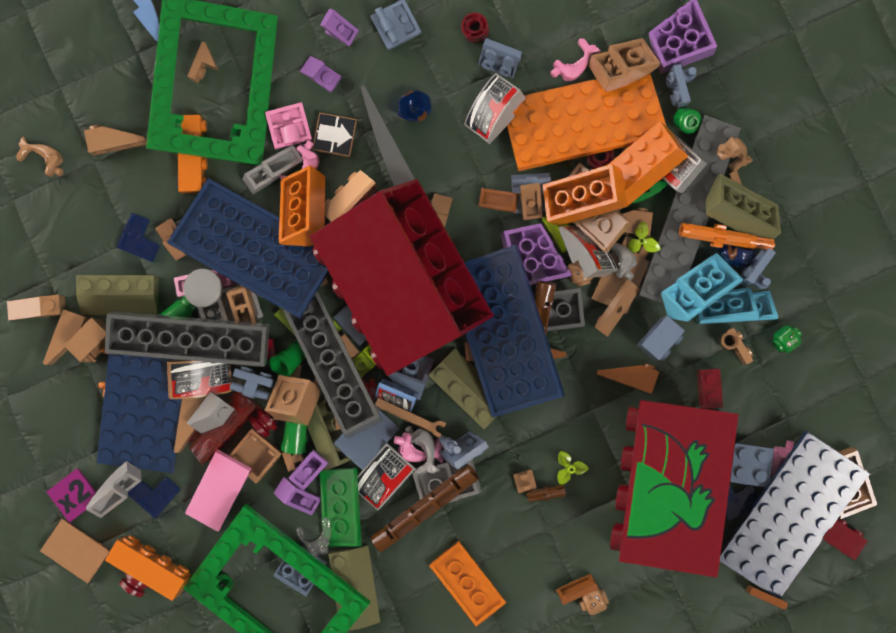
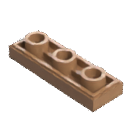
[594,280,640,337]

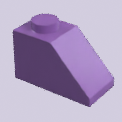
[274,477,321,515]

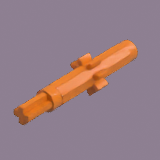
[679,223,775,250]

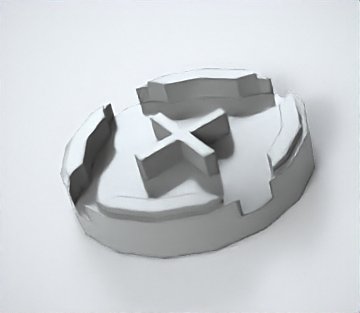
[183,269,223,308]

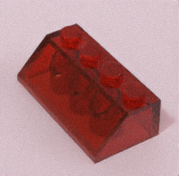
[189,391,262,464]

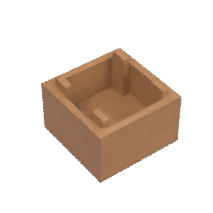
[64,318,106,363]
[265,375,321,426]
[229,428,284,483]

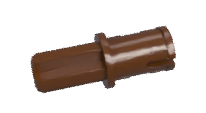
[526,485,566,502]

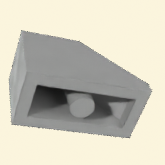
[187,392,235,433]

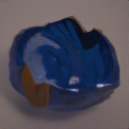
[398,90,432,122]
[719,244,757,267]

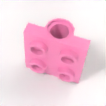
[265,102,312,150]

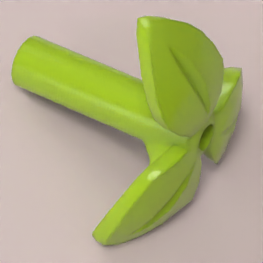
[628,221,661,253]
[557,451,589,485]

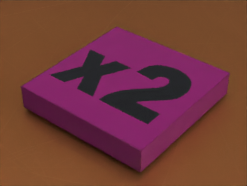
[47,468,97,523]

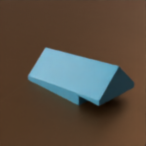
[661,253,744,321]
[696,287,778,324]

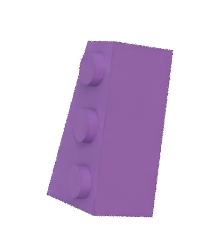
[649,0,717,74]
[500,223,572,286]

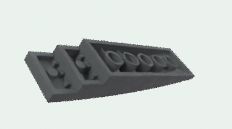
[361,85,415,186]

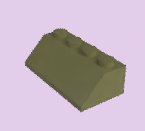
[705,173,781,239]
[76,275,159,315]
[428,348,496,429]
[307,389,351,471]
[329,545,380,631]

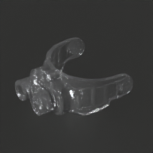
[297,517,331,557]

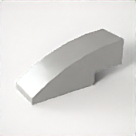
[242,145,303,195]
[86,461,142,518]

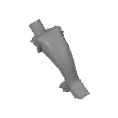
[612,243,637,281]
[405,426,441,475]

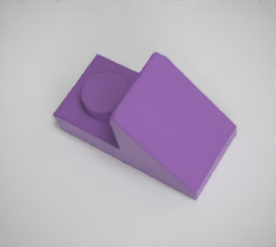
[320,9,359,46]
[300,56,342,93]
[288,450,328,491]

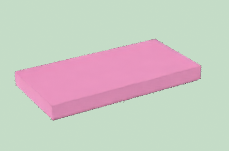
[185,450,252,532]

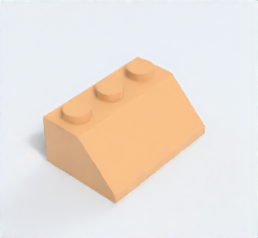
[325,170,378,222]

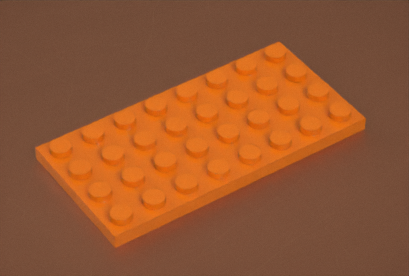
[507,73,667,171]

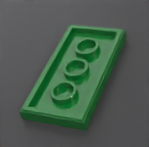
[319,468,361,547]

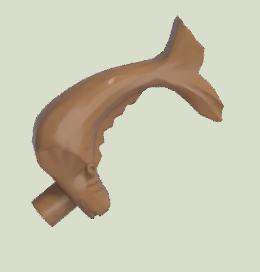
[16,136,63,177]
[717,137,753,173]

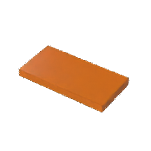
[429,541,507,627]

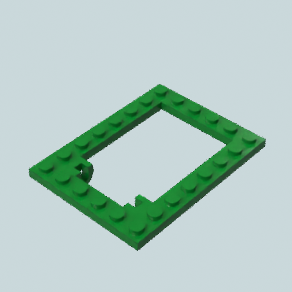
[146,0,278,166]
[183,504,371,633]

